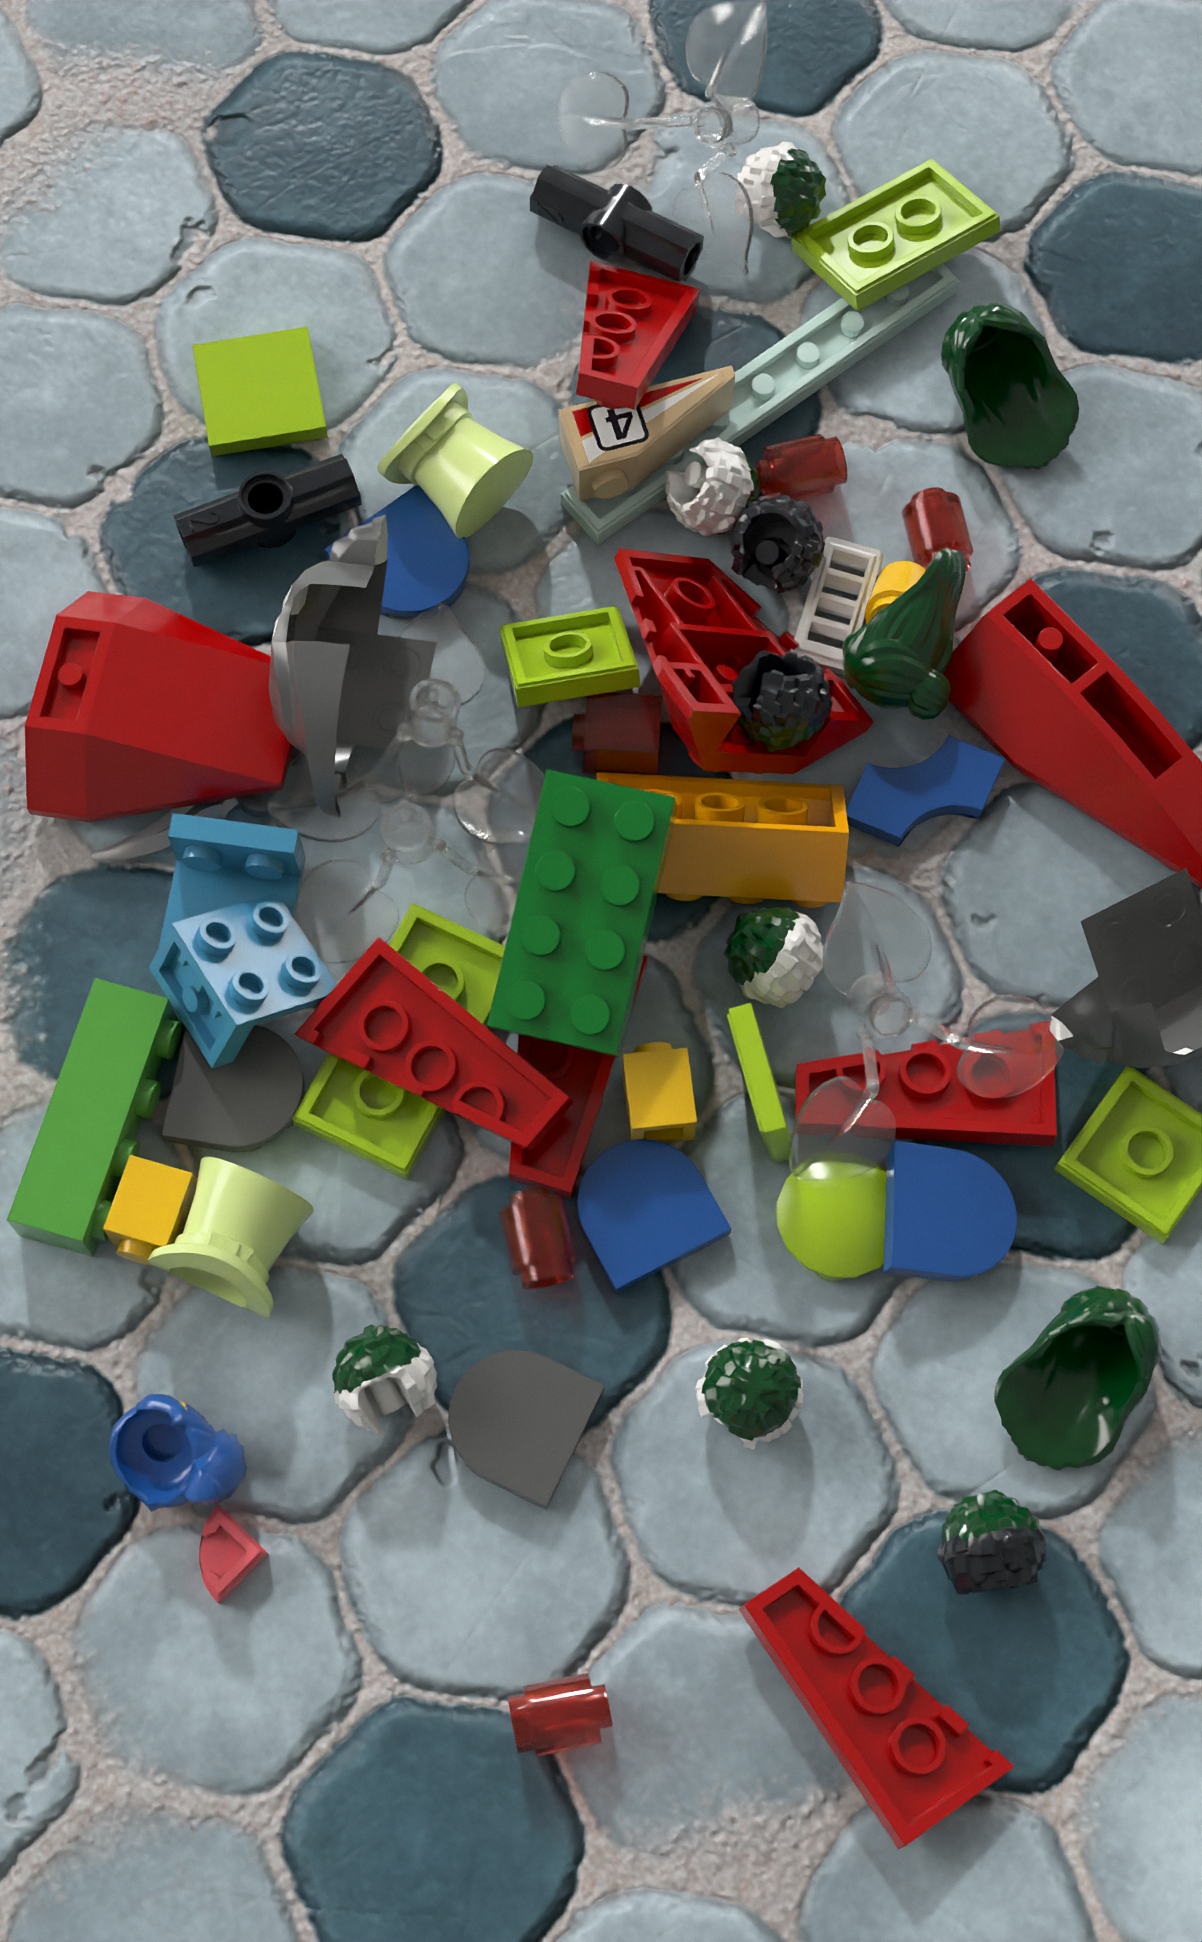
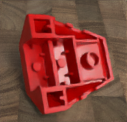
[614,548,874,774]

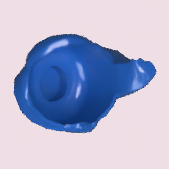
[108,1394,247,1512]

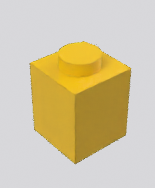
[622,1042,697,1143]
[103,1155,197,1266]

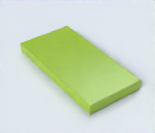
[292,903,505,1181]

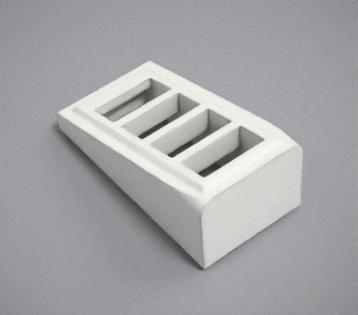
[791,537,884,675]

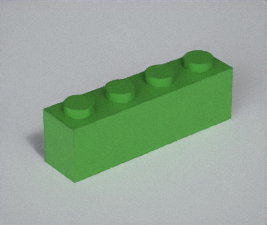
[7,978,182,1257]

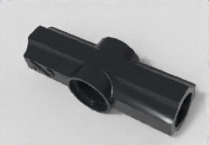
[530,165,704,282]
[173,453,362,567]

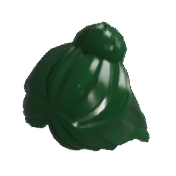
[941,303,1079,469]
[842,547,966,720]
[994,1286,1162,1471]

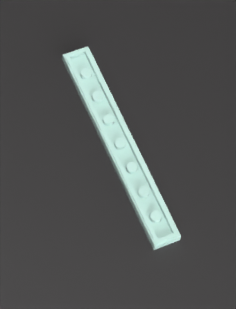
[561,264,960,545]

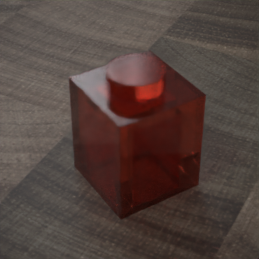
[572,693,662,775]

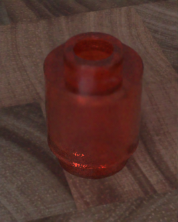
[755,434,847,500]
[902,487,973,572]
[499,1187,577,1290]
[507,1673,613,1757]

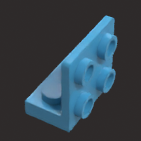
[158,813,306,949]
[149,894,337,1069]

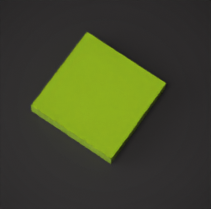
[192,326,328,457]
[499,606,641,708]
[727,1003,797,1163]
[1054,1066,1202,1244]

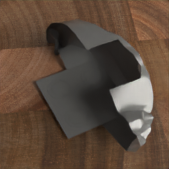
[269,514,437,818]
[1049,868,1202,1068]

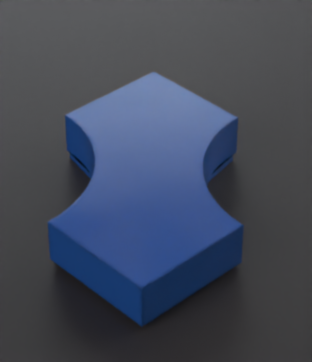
[846,735,1005,847]

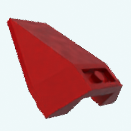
[25,591,294,823]

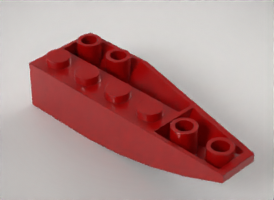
[943,578,1202,888]

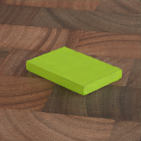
[791,158,1000,311]

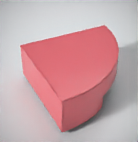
[199,1504,268,1604]

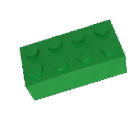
[487,769,678,1058]

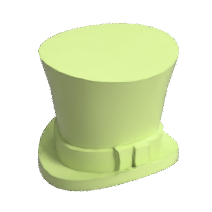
[378,382,533,539]
[147,1157,314,1318]

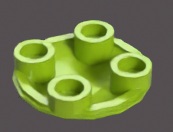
[776,1152,887,1282]

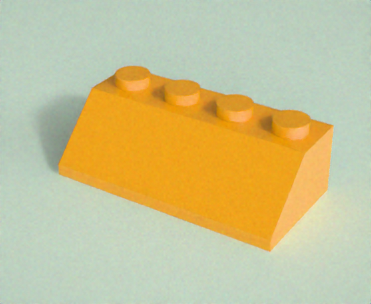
[596,772,849,908]

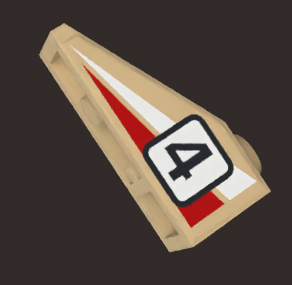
[559,365,735,501]

